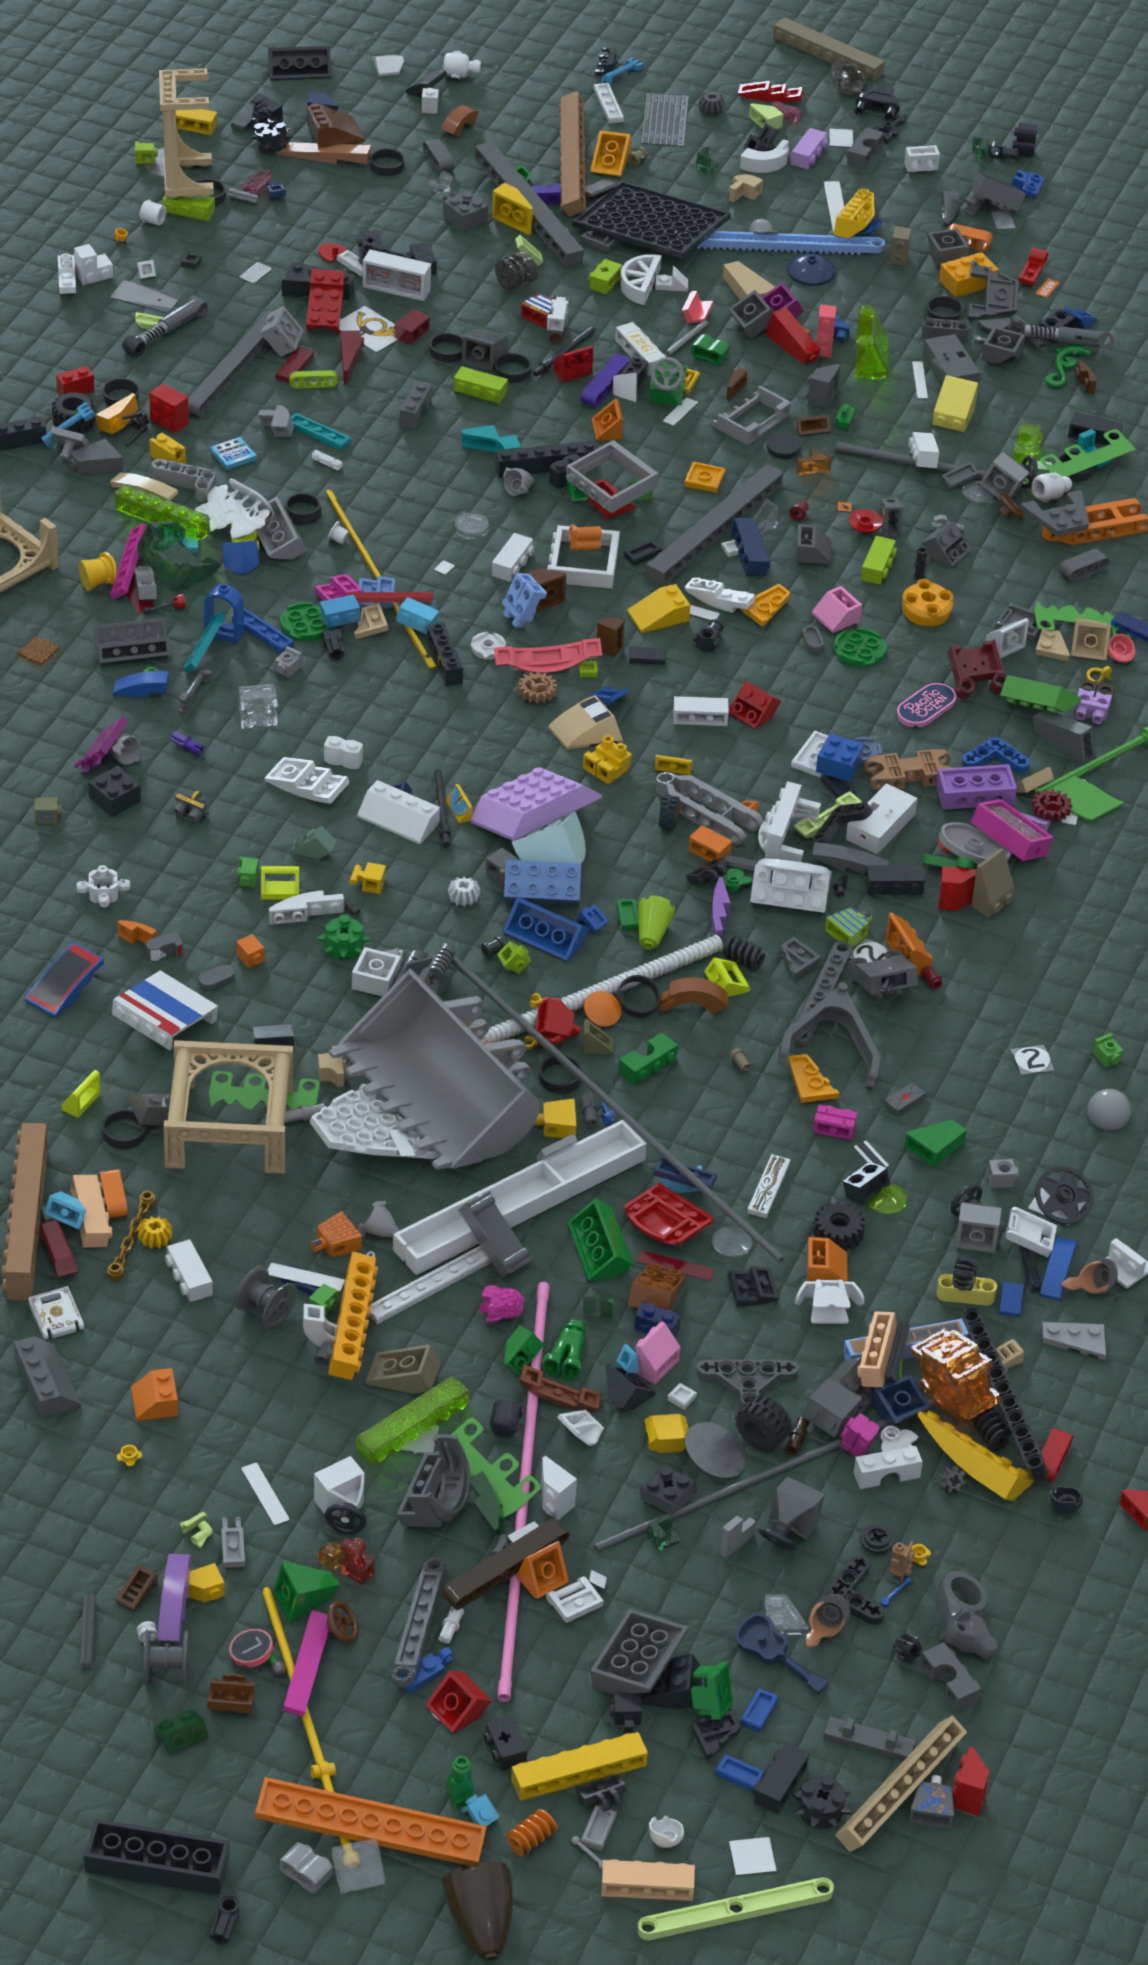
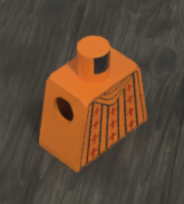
[310,1211,362,1258]

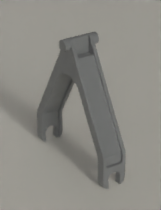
[777,982,880,1088]

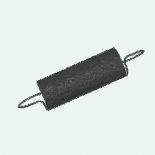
[344,899,363,917]

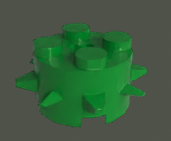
[318,915,370,960]

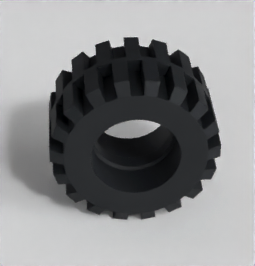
[52,392,95,433]
[735,1395,793,1452]

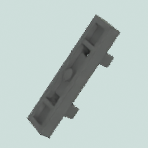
[823,1716,916,1761]

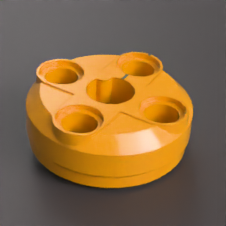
[902,579,953,626]

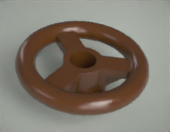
[999,493,1024,519]
[326,1601,358,1643]

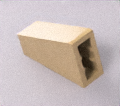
[723,261,775,300]

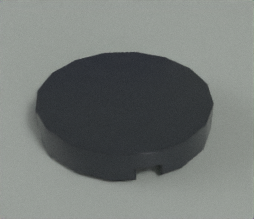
[767,433,800,459]

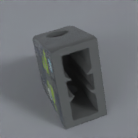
[880,498,903,537]

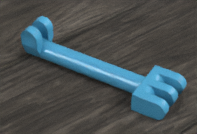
[601,58,644,86]
[41,403,95,449]

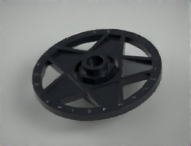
[1035,1166,1094,1224]

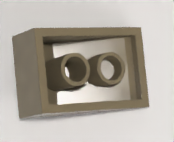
[971,848,1014,918]
[365,1344,441,1394]

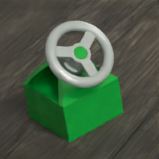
[649,357,687,405]

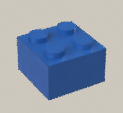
[816,734,864,782]

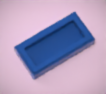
[740,1688,779,1732]
[715,1754,764,1792]

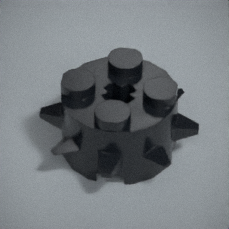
[251,117,293,153]
[792,1774,852,1829]

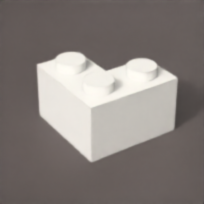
[74,244,113,285]

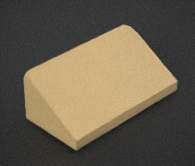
[1017,767,1054,793]

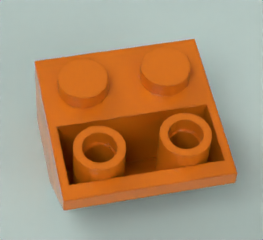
[806,1237,848,1282]

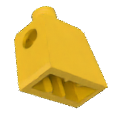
[534,1099,576,1139]

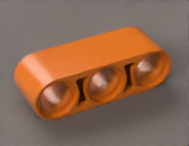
[948,224,993,252]
[99,1169,128,1218]

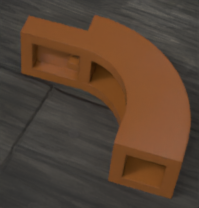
[659,977,728,1015]

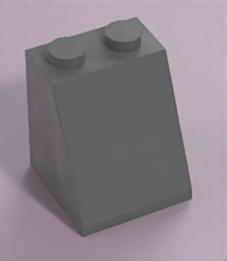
[462,328,508,371]

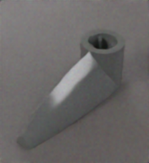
[941,191,959,225]

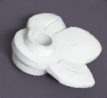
[880,1426,918,1452]

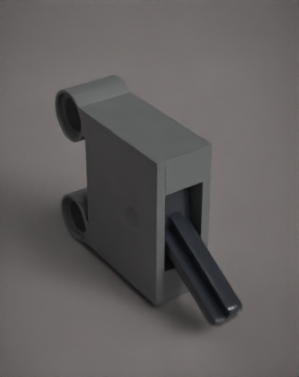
[850,950,918,999]

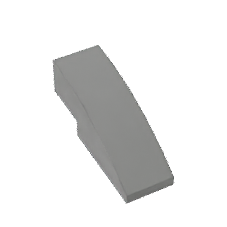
[134,566,157,600]

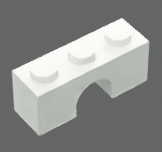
[854,1446,923,1489]

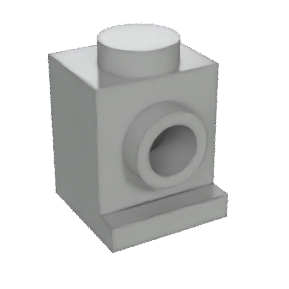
[275,646,302,677]

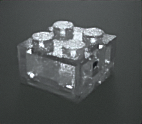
[238,684,277,729]

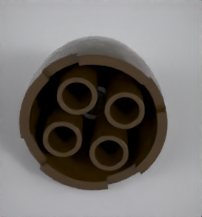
[442,1862,513,1961]

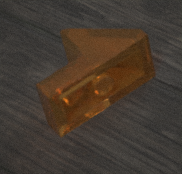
[796,448,832,475]

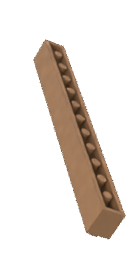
[559,91,586,217]

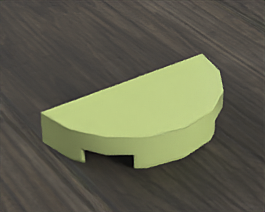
[135,313,163,330]

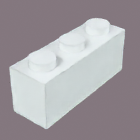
[908,432,939,468]
[492,533,534,582]
[673,696,728,726]
[165,1239,213,1302]

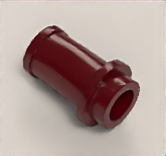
[921,966,942,989]

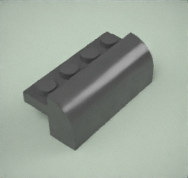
[93,617,171,663]

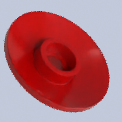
[848,509,883,532]

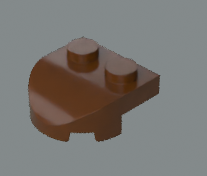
[207,1673,255,1713]

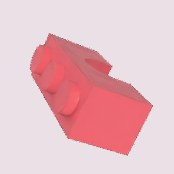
[816,305,836,358]

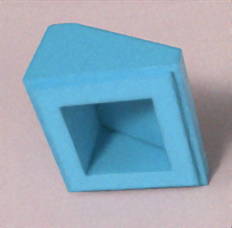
[616,1344,639,1373]

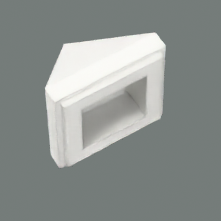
[137,260,156,279]

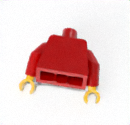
[524,993,581,1051]

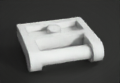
[546,1576,603,1623]

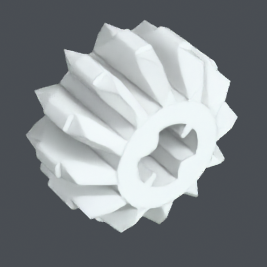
[448,877,480,907]

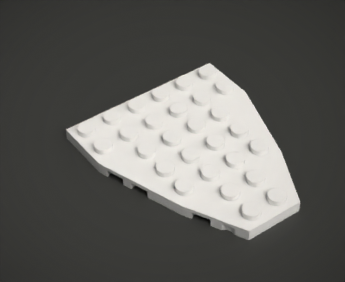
[310,1084,441,1159]

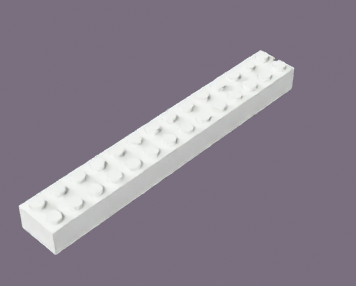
[393,1120,647,1275]

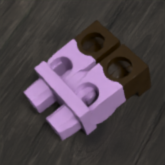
[1074,679,1115,724]

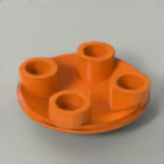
[583,991,621,1028]

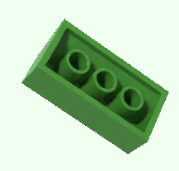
[1000,675,1082,714]

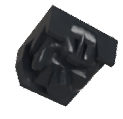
[251,93,283,130]

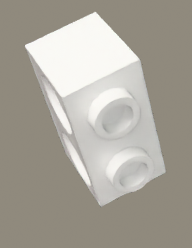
[904,145,940,172]

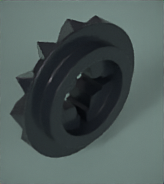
[860,1524,894,1554]

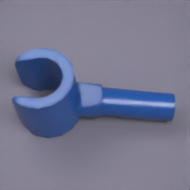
[600,1102,615,1125]

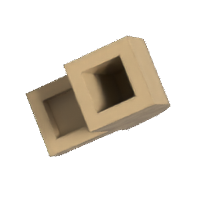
[728,174,763,203]

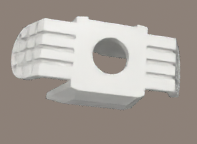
[795,1279,864,1324]

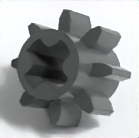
[938,1465,966,1493]

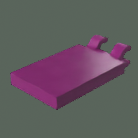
[74,716,129,775]

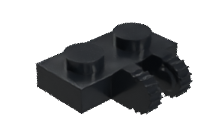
[686,859,727,884]
[576,1774,627,1812]

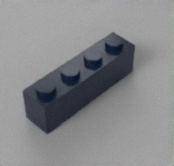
[731,518,771,575]

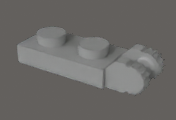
[221,1517,245,1568]

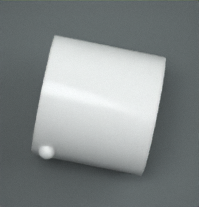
[140,200,166,226]

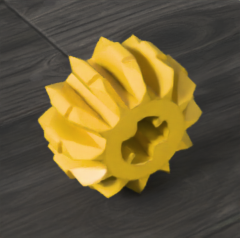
[138,1215,172,1249]

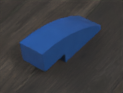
[113,671,169,698]

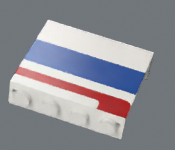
[112,970,218,1050]

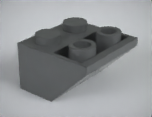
[921,521,972,567]
[796,524,831,564]
[830,1357,878,1416]

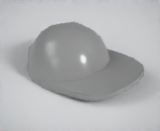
[749,218,778,233]

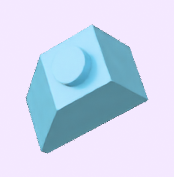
[44,1191,86,1229]

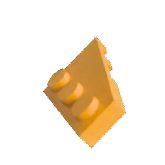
[739,584,791,627]
[787,1054,840,1103]

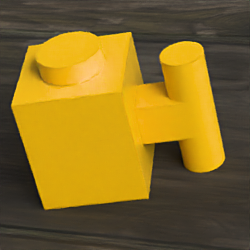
[349,862,386,894]

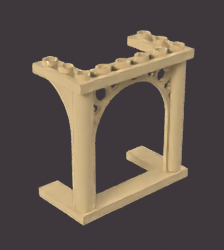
[159,68,214,198]
[0,488,58,593]
[164,1040,293,1173]

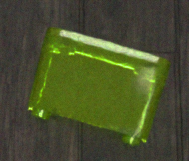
[854,306,889,379]

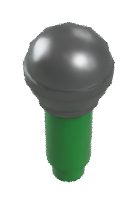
[268,1652,286,1677]

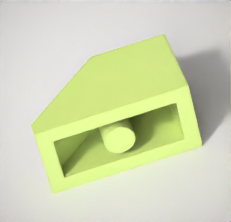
[749,103,783,129]

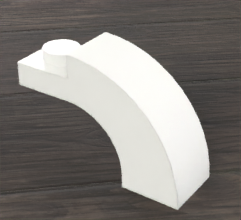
[303,1304,337,1347]

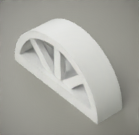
[620,255,662,305]

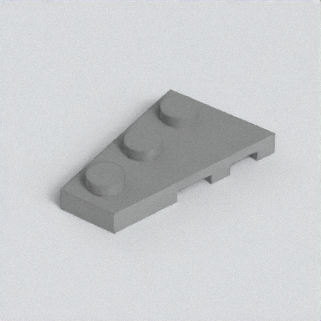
[1042,1322,1106,1361]

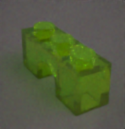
[1013,422,1043,465]

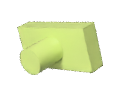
[515,235,543,266]

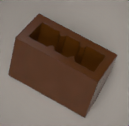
[596,617,625,657]

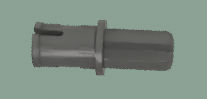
[582,1092,598,1128]

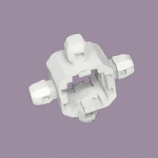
[77,865,130,907]

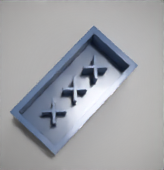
[504,860,581,905]

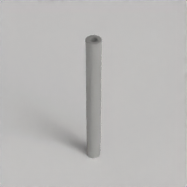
[665,320,708,356]

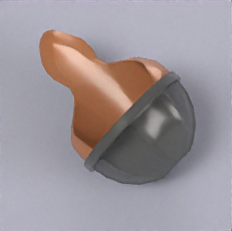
[1061,1258,1118,1294]
[805,1594,850,1647]

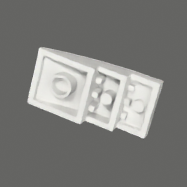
[265,757,349,804]

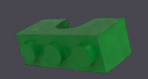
[618,1033,678,1085]

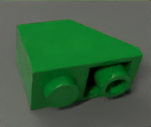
[504,1325,545,1376]

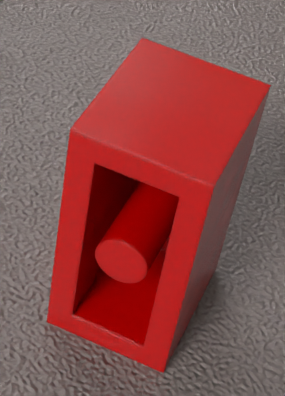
[56,366,95,395]

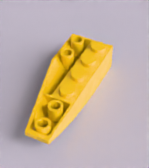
[833,189,875,238]
[918,1411,1034,1501]

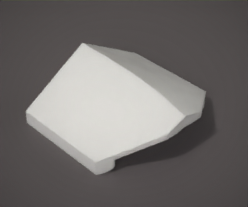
[372,55,404,76]
[557,1410,604,1446]

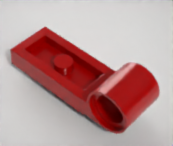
[1018,247,1048,287]

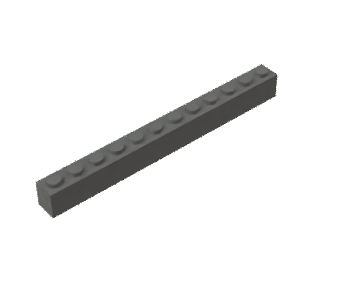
[474,142,584,267]
[646,464,784,586]

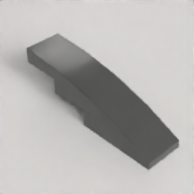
[811,842,889,875]

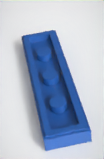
[232,608,294,654]

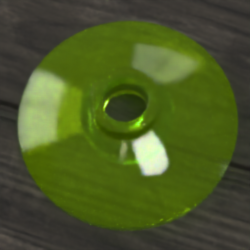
[867,1184,907,1214]

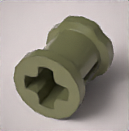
[628,147,648,167]

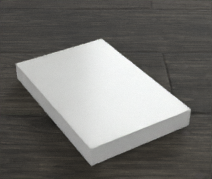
[791,731,828,778]

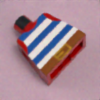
[521,294,557,329]

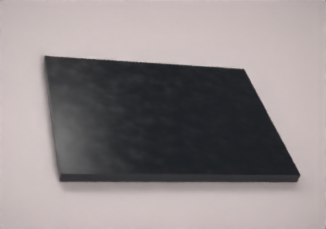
[572,181,731,259]

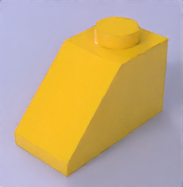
[188,1563,225,1602]

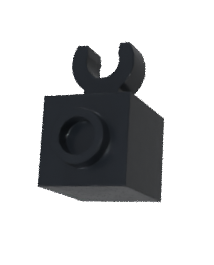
[609,1693,642,1734]

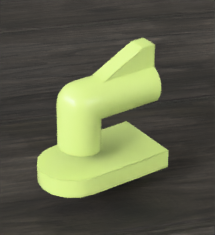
[180,1512,213,1549]

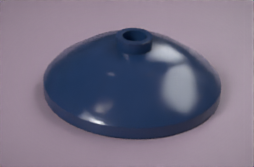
[787,254,835,286]

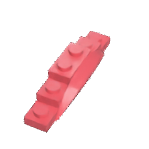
[494,638,602,673]

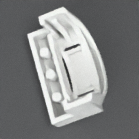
[758,781,821,862]
[750,859,832,913]

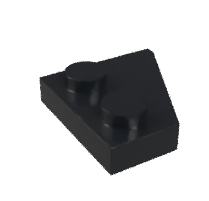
[691,1710,741,1760]

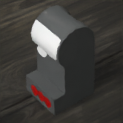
[146,931,184,961]

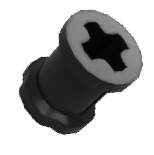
[481,936,505,959]

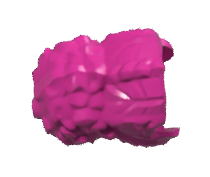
[480,1285,524,1324]

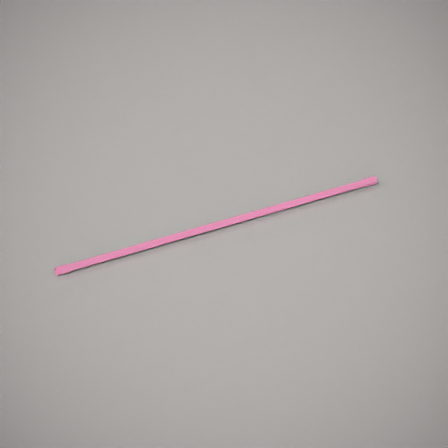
[497,1282,550,1702]

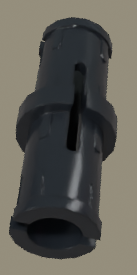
[914,546,928,580]

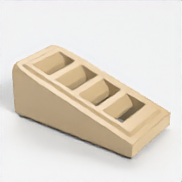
[977,1339,1024,1372]

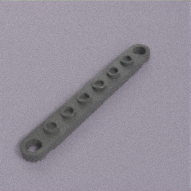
[794,941,852,1047]
[392,1557,446,1687]

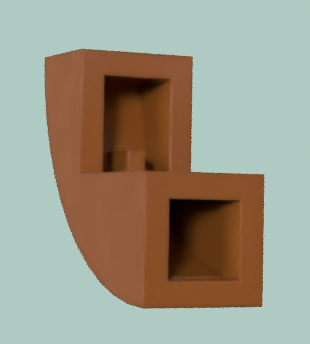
[441,105,479,137]

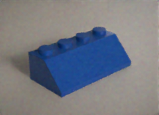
[502,897,590,961]

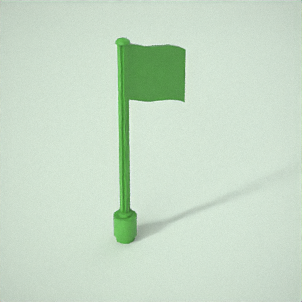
[1034,726,1148,822]

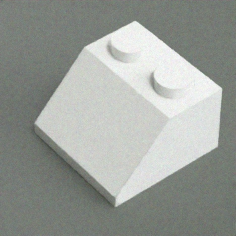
[986,618,1029,659]
[541,1456,577,1520]

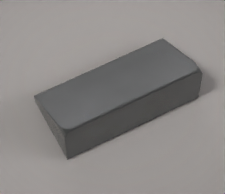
[585,179,617,200]

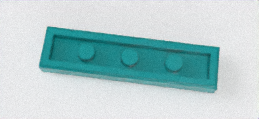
[291,413,351,450]
[183,611,226,673]

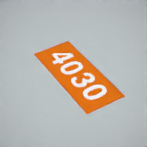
[1035,278,1060,298]

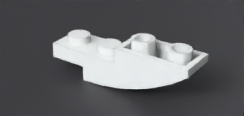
[58,254,76,294]
[685,578,756,613]
[269,890,344,925]

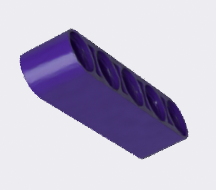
[580,353,632,407]

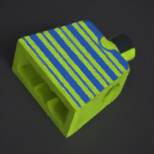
[825,908,872,948]

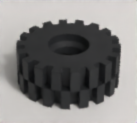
[813,1201,865,1251]

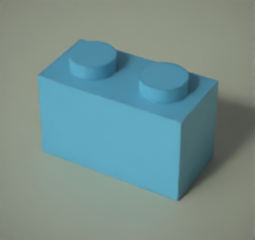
[396,597,439,635]

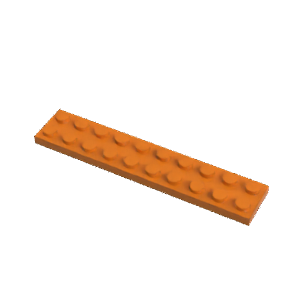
[254,1777,487,1867]

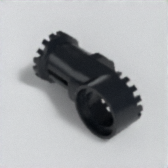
[988,142,1019,161]

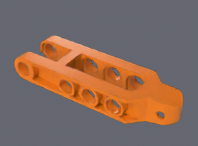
[1041,498,1148,545]

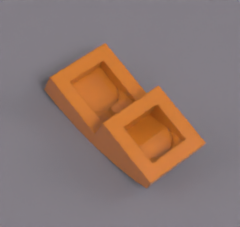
[117,920,157,944]

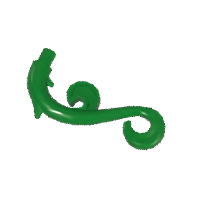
[1045,345,1092,388]

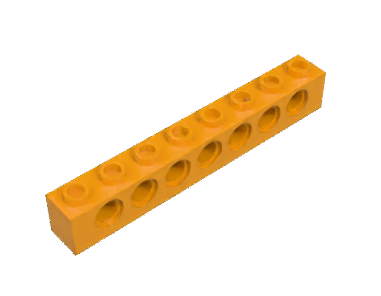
[328,1252,378,1380]

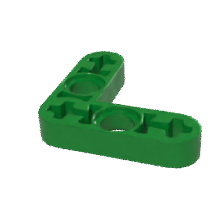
[922,854,976,869]

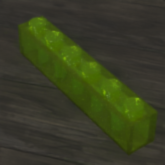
[114,484,210,541]
[356,1375,469,1466]

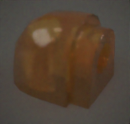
[317,1542,349,1569]

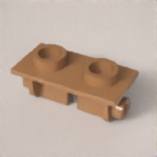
[890,1541,915,1584]

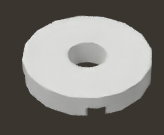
[471,632,506,660]

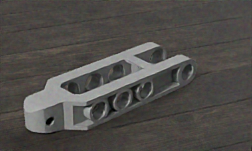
[656,772,763,845]

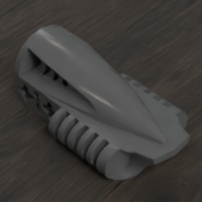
[393,943,455,994]

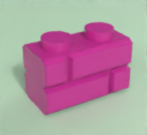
[813,1105,857,1140]
[840,1414,879,1457]

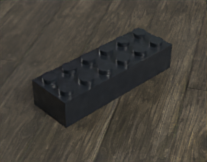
[84,1819,230,1895]

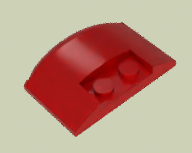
[624,1183,715,1245]

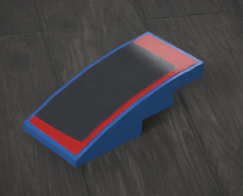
[25,942,104,1018]

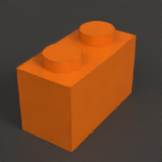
[688,826,732,861]

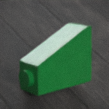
[904,1120,967,1167]

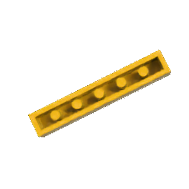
[511,1732,648,1801]

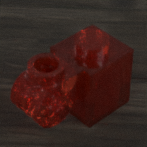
[341,1537,375,1585]

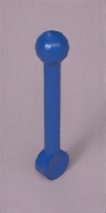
[880,1576,912,1607]

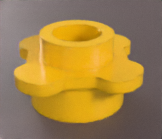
[117,1445,142,1467]
[912,1544,931,1566]

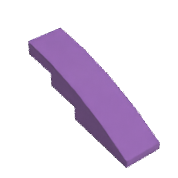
[711,877,730,940]
[157,1554,191,1642]

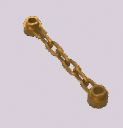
[107,1191,156,1282]

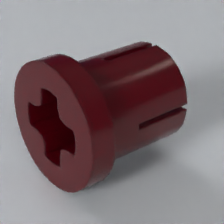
[789,500,809,522]

